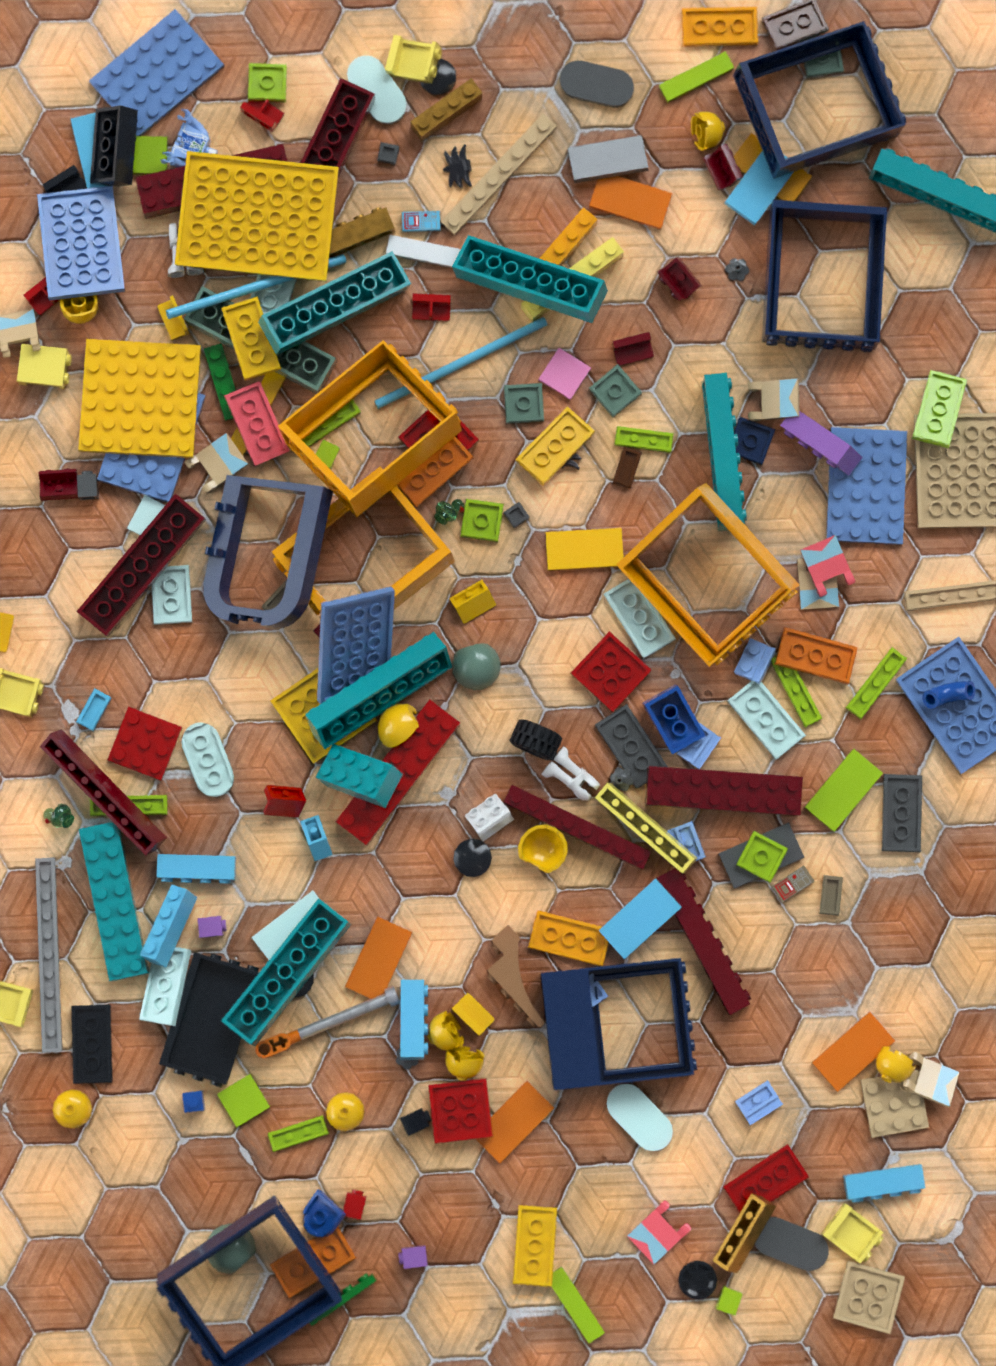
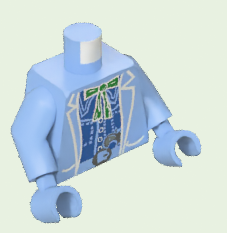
[160,109,218,168]

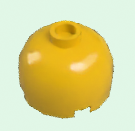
[691,111,725,150]
[60,295,98,324]
[428,1011,464,1051]
[445,1046,485,1081]
[876,1046,916,1083]
[53,1089,92,1129]
[326,1092,365,1131]

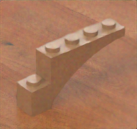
[487,925,545,1028]

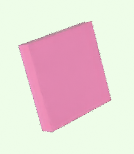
[539,348,591,400]

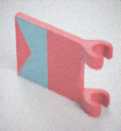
[800,535,855,597]
[627,1200,691,1264]

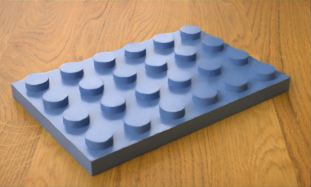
[89,9,224,136]
[37,186,125,300]
[97,393,206,502]
[826,427,907,545]
[317,587,395,704]
[895,637,996,775]

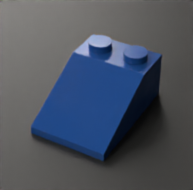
[642,685,706,755]

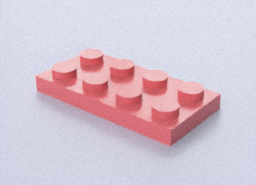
[224,381,290,466]

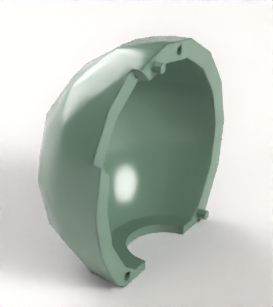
[452,643,501,691]
[207,1223,256,1274]

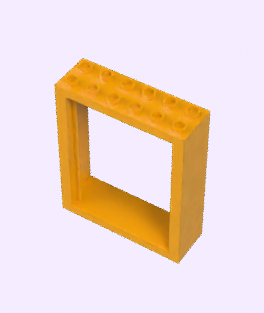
[278,340,462,517]
[272,466,455,619]
[616,483,800,667]

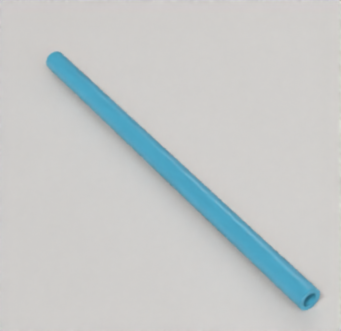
[166,254,346,319]
[374,317,548,409]

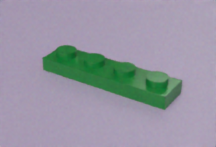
[204,343,236,421]
[309,1273,377,1326]

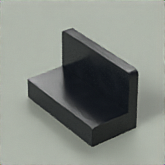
[42,165,87,193]

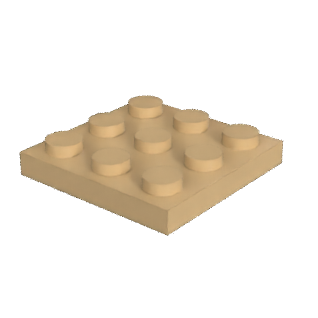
[860,1070,929,1138]
[833,1261,905,1334]

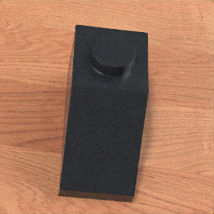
[400,1108,432,1136]

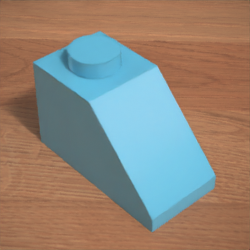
[300,815,333,861]

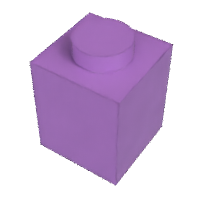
[197,916,227,938]
[399,1245,428,1269]

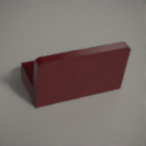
[612,332,654,366]

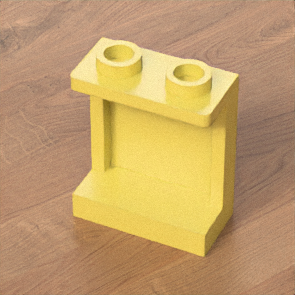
[385,35,442,83]
[17,344,72,389]
[0,668,44,718]
[0,981,33,1027]
[821,1203,883,1264]

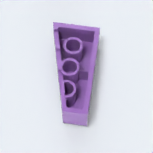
[780,411,863,476]

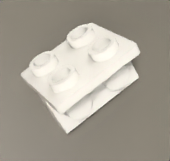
[465,794,514,841]

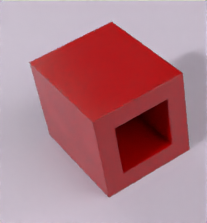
[343,1189,367,1220]

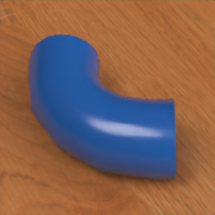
[922,681,976,709]

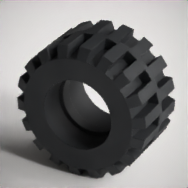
[509,719,563,760]

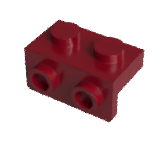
[703,143,743,191]
[657,256,702,301]
[38,468,78,501]

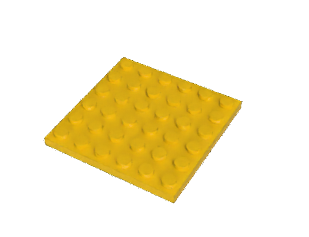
[78,339,201,458]

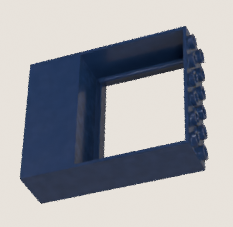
[541,958,697,1090]

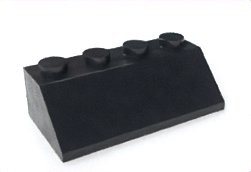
[90,105,138,187]

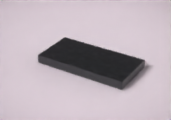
[72,1004,113,1084]

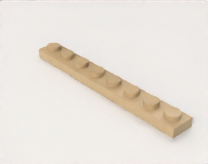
[441,113,557,236]

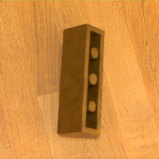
[410,78,483,142]
[329,207,395,258]
[713,1193,776,1274]

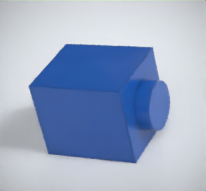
[182,1090,206,1113]

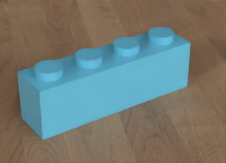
[157,854,236,884]
[140,884,197,968]
[400,980,428,1060]
[843,1164,925,1202]

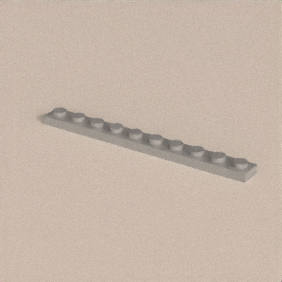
[35,857,63,1053]

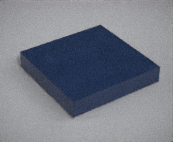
[734,417,775,465]

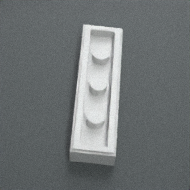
[386,235,461,268]

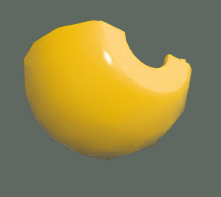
[378,704,419,748]
[518,824,568,873]

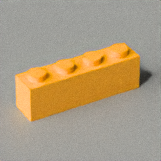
[539,207,598,266]

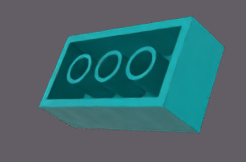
[316,744,403,808]

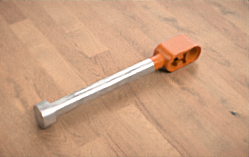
[255,986,400,1058]

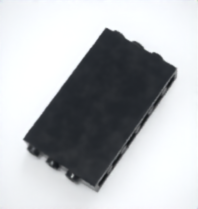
[159,952,259,1087]

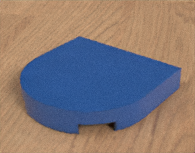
[303,1190,346,1237]

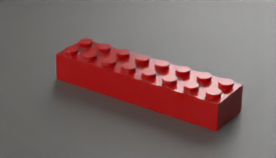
[336,699,460,846]

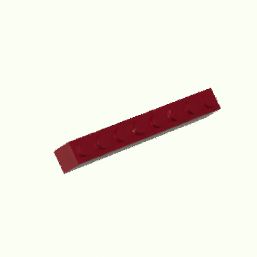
[40,729,167,856]
[503,785,651,870]
[656,868,751,1015]

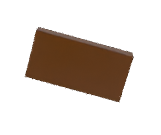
[613,447,642,489]

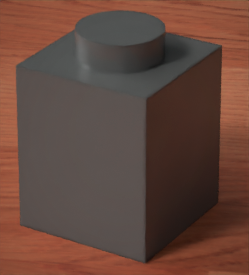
[77,471,99,500]

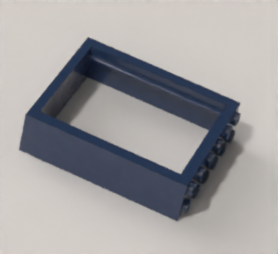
[733,21,906,179]
[762,200,887,352]
[156,1195,343,1366]

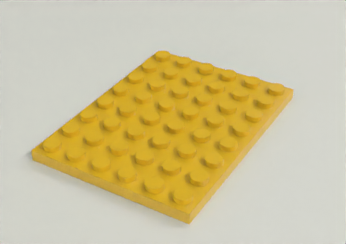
[175,151,339,282]

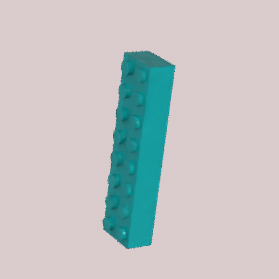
[869,148,996,233]
[452,235,608,323]
[258,251,411,355]
[702,373,747,531]
[305,632,452,750]
[79,822,149,982]
[221,898,352,1047]

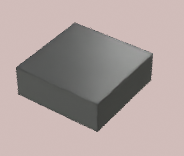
[377,142,400,166]
[503,502,530,528]

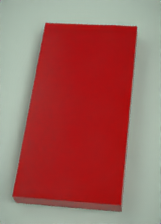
[723,1144,809,1213]

